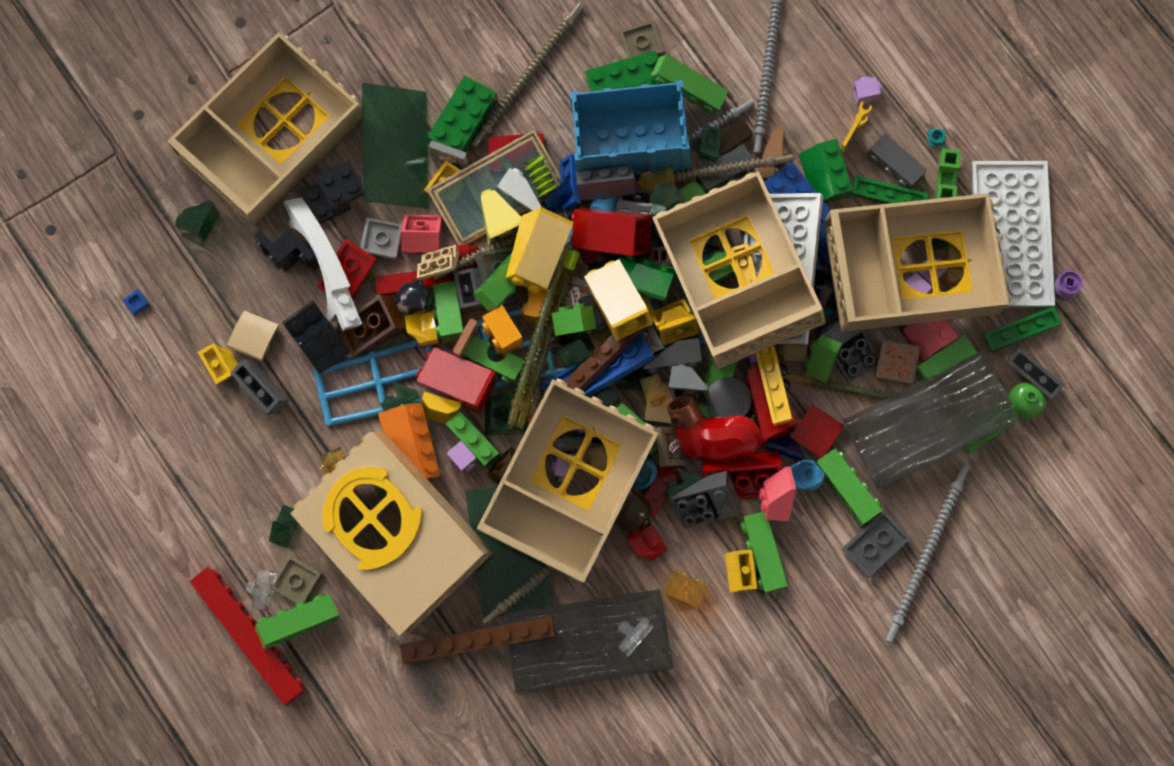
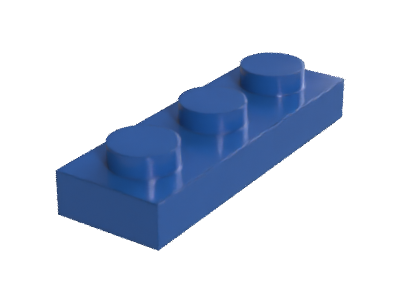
[560,154,580,212]

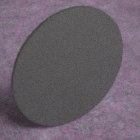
[706,377,752,417]

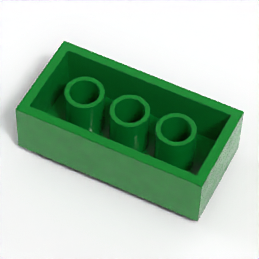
[585,50,659,92]
[427,75,498,152]

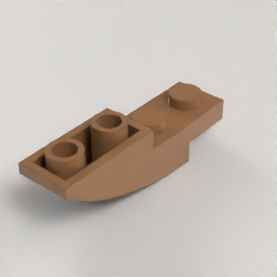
[759,125,786,182]

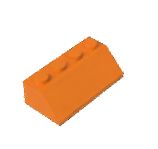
[378,403,440,482]

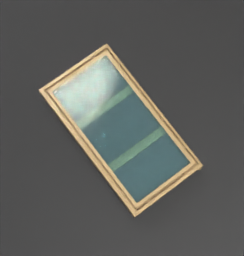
[427,129,561,245]

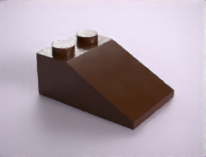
[338,294,407,357]

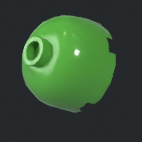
[1007,381,1047,421]

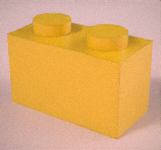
[725,549,757,593]

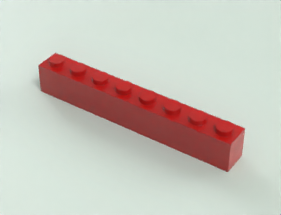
[189,567,305,706]

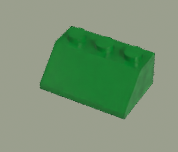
[799,139,853,204]
[618,254,675,301]

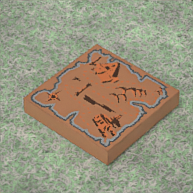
[453,319,479,359]
[875,340,920,385]

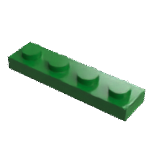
[851,175,929,204]
[983,306,1062,352]

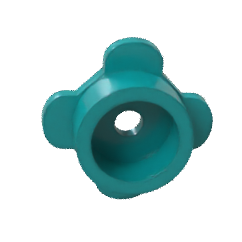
[927,129,946,147]

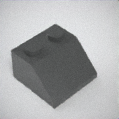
[669,364,712,406]

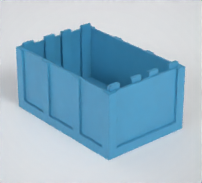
[569,80,691,178]

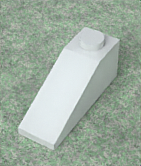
[496,168,541,212]

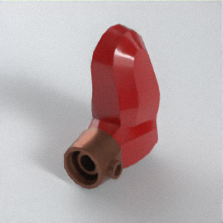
[667,395,763,462]

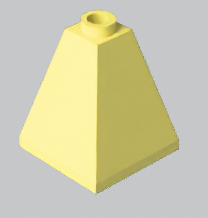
[480,189,521,247]

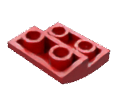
[790,404,845,458]

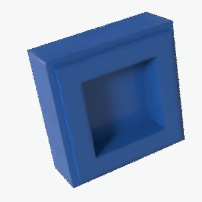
[123,289,150,316]

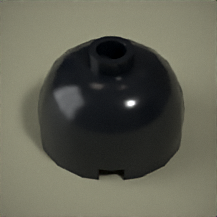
[395,279,434,309]

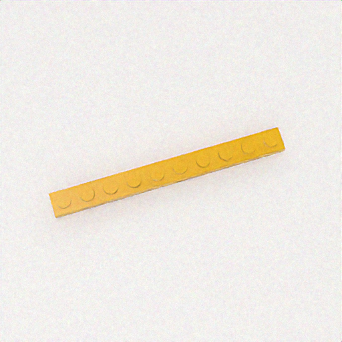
[731,243,793,426]

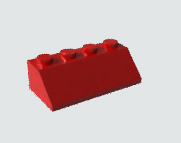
[701,451,782,499]

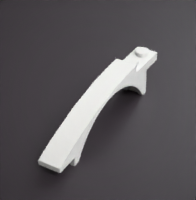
[283,197,362,331]

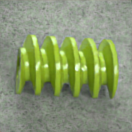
[523,156,558,198]

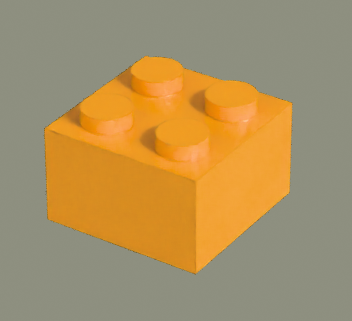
[482,305,524,358]

